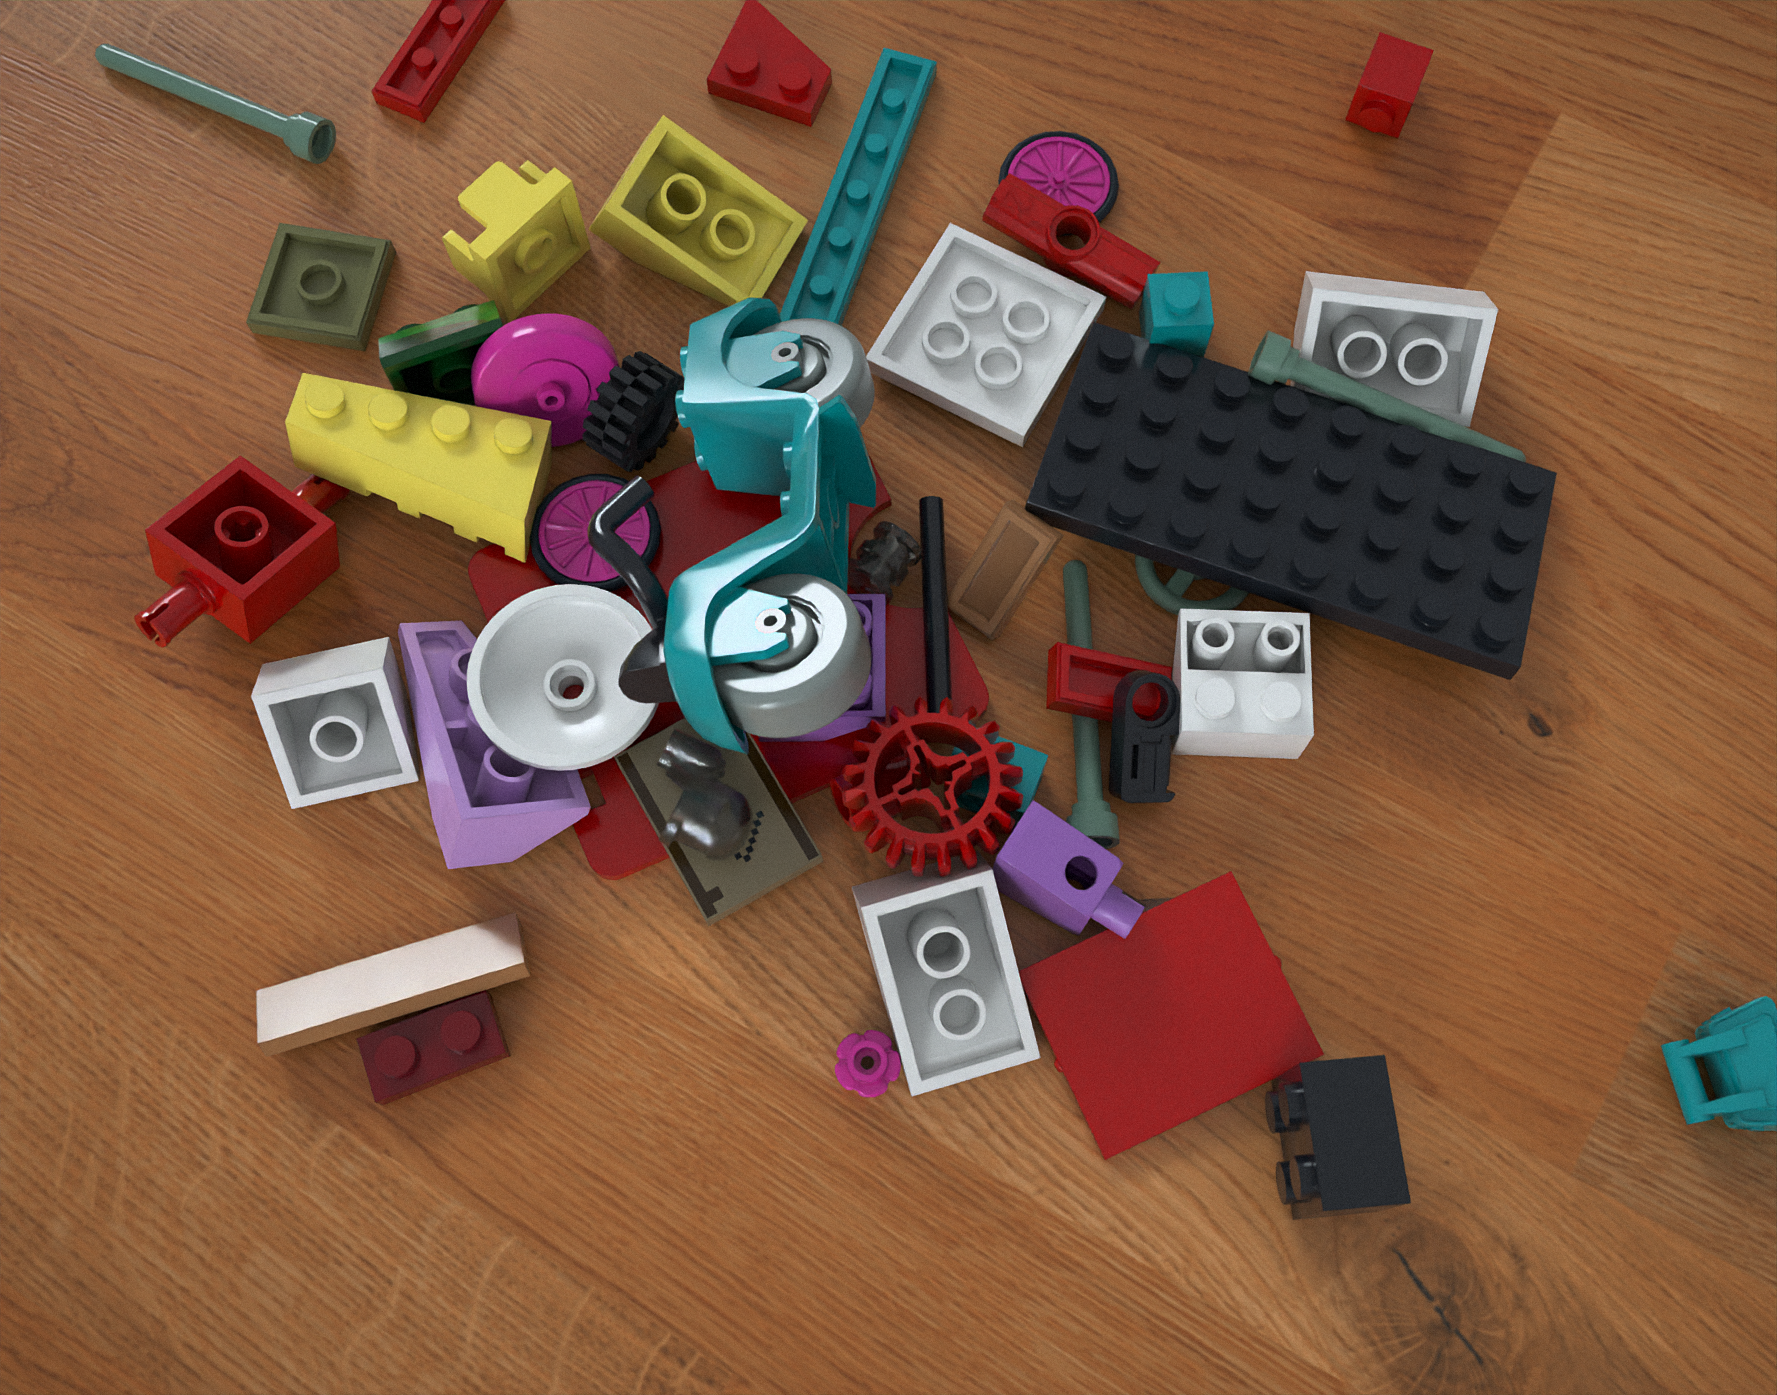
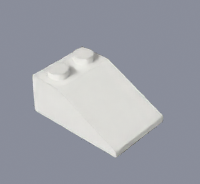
[852,851,1041,1096]

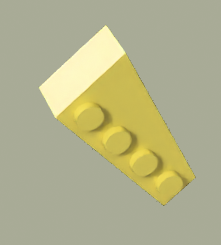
[285,373,552,563]

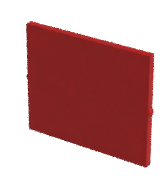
[1019,871,1324,1160]

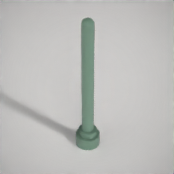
[95,44,336,164]
[1248,330,1526,462]
[1063,560,1120,849]

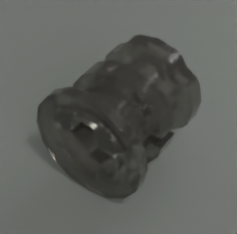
[847,521,922,605]

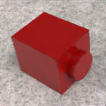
[1345,32,1434,138]

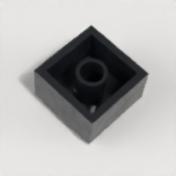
[1265,1055,1411,1220]

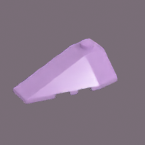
[398,620,591,869]

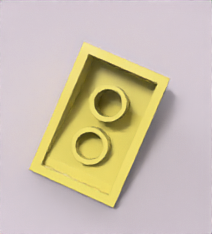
[588,115,808,306]

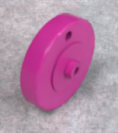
[471,313,620,447]

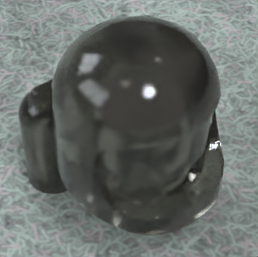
[657,728,754,861]

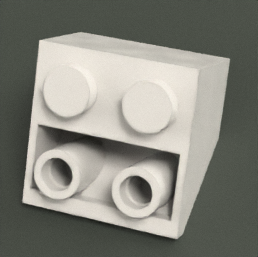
[1171,609,1314,759]

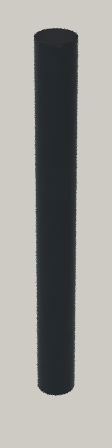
[919,496,952,713]

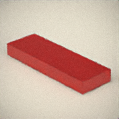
[371,0,505,123]

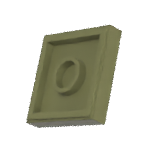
[246,223,396,351]

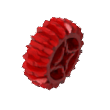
[842,697,1023,877]

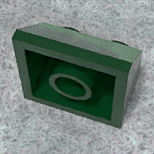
[378,300,504,406]

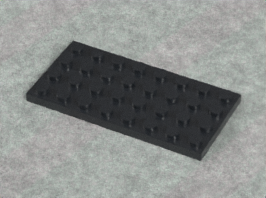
[1025,322,1557,680]

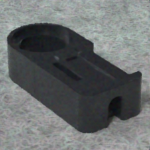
[1109,670,1180,803]

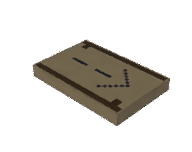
[614,718,823,926]

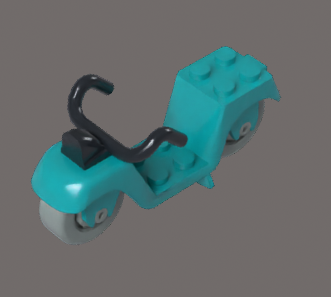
[587,297,876,754]

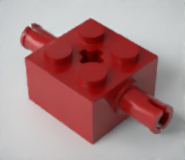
[134,455,350,648]

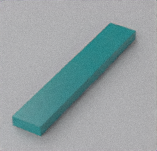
[780,48,937,326]

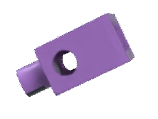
[993,800,1146,939]

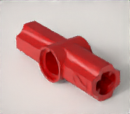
[982,173,1160,310]

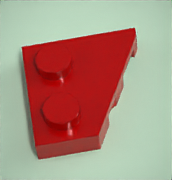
[706,0,832,127]

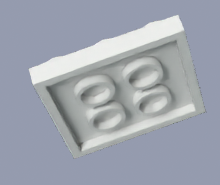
[866,223,1106,448]

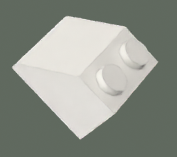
[251,637,420,809]

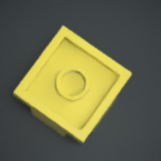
[442,160,591,323]

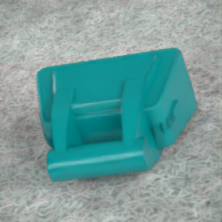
[1661,996,1777,1132]

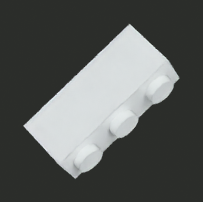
[1290,271,1498,427]

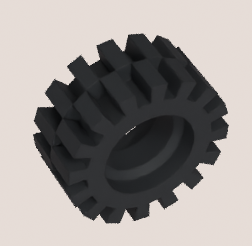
[582,351,685,472]

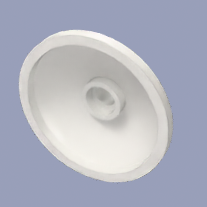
[467,584,659,771]

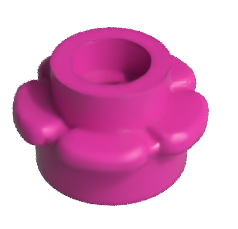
[835,1030,901,1098]

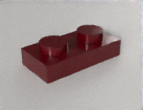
[356,990,511,1106]

